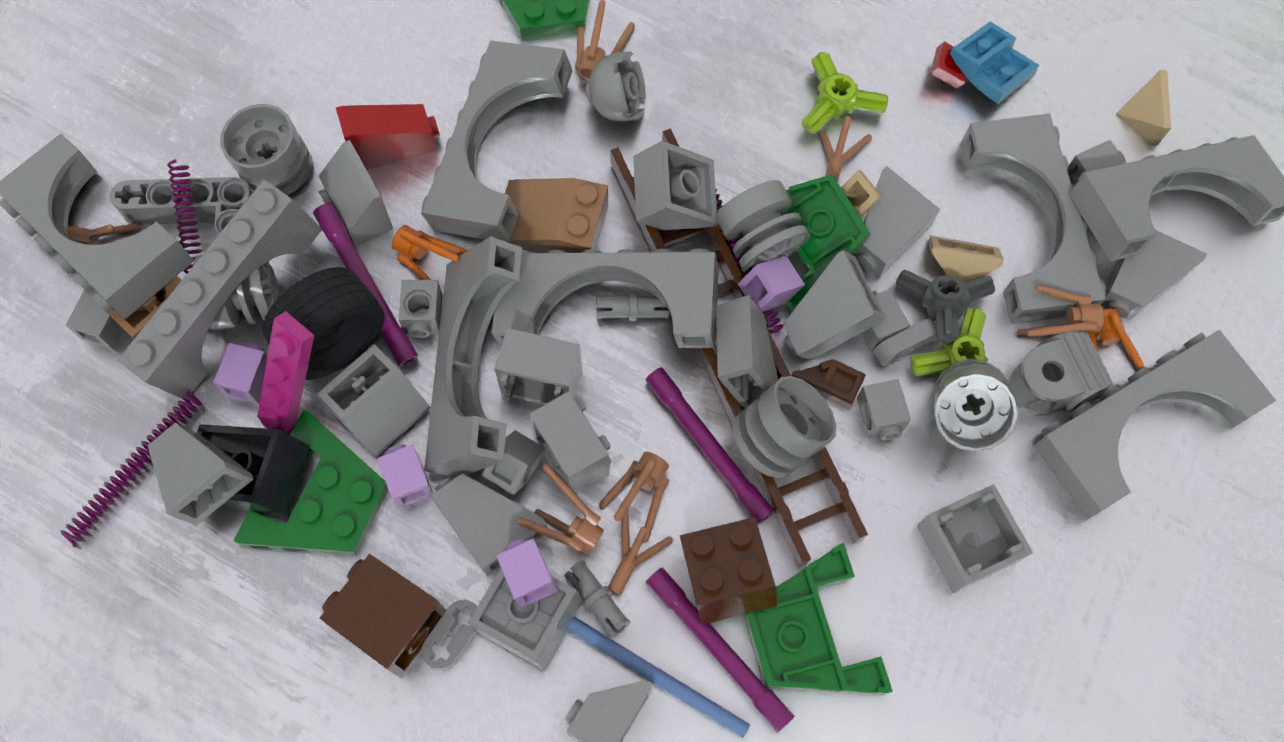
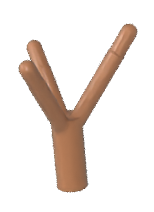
[820,116,872,182]
[68,223,141,245]
[608,510,673,595]

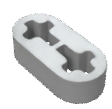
[873,318,937,367]
[422,600,477,671]

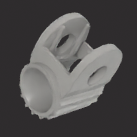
[1009,331,1114,415]

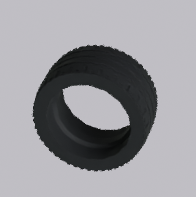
[262,267,385,380]

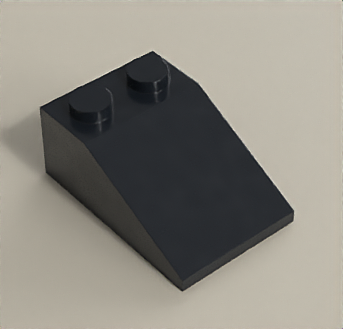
[197,424,310,517]

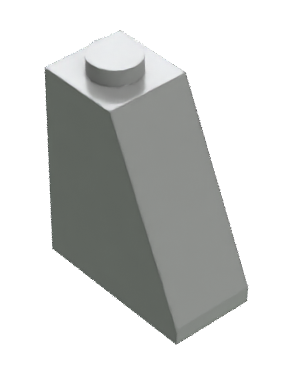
[854,166,941,278]
[1101,230,1207,320]
[783,250,886,360]
[716,295,778,409]
[148,423,253,526]
[430,473,548,576]

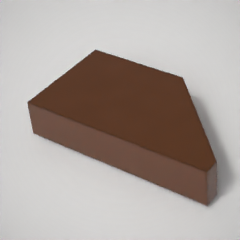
[791,359,866,409]

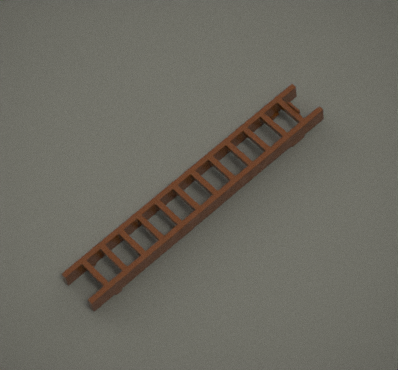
[610,128,868,568]

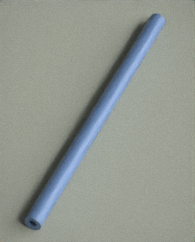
[567,616,751,738]

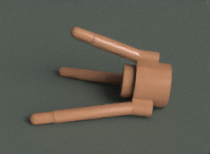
[574,0,635,80]
[1017,284,1104,337]
[599,452,669,542]
[518,463,604,555]

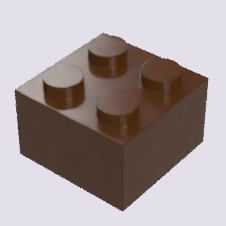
[679,517,777,625]

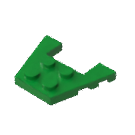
[501,0,591,37]
[784,174,871,313]
[233,410,388,555]
[744,543,893,695]

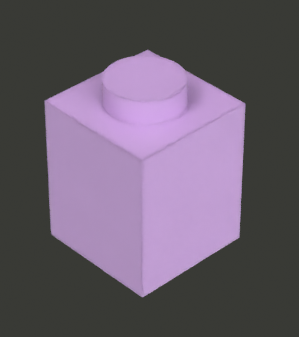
[738,255,805,312]
[213,342,267,404]
[377,444,433,508]
[496,538,558,608]

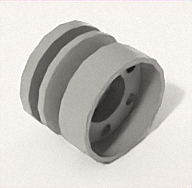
[220,104,312,195]
[715,180,810,272]
[193,255,278,332]
[932,359,1018,452]
[733,376,837,478]

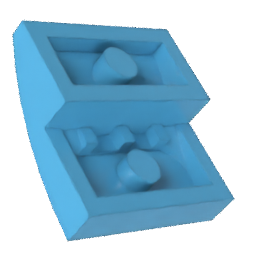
[950,21,1039,104]

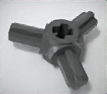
[896,270,995,344]

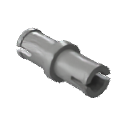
[596,293,669,321]
[564,561,631,638]

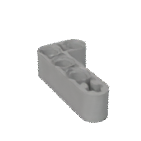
[110,177,252,234]

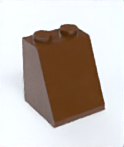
[319,554,446,678]

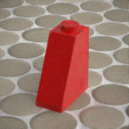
[335,104,440,170]

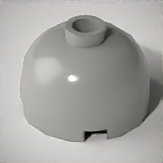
[586,52,646,122]

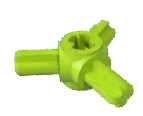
[802,52,888,134]
[910,308,989,376]

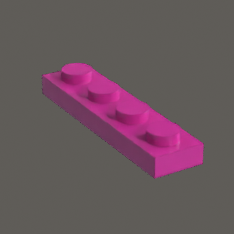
[257,311,314,435]

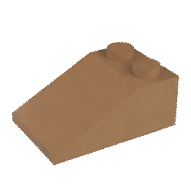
[505,178,609,253]

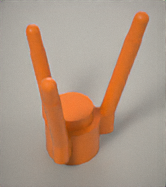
[391,225,468,280]
[1088,309,1144,400]

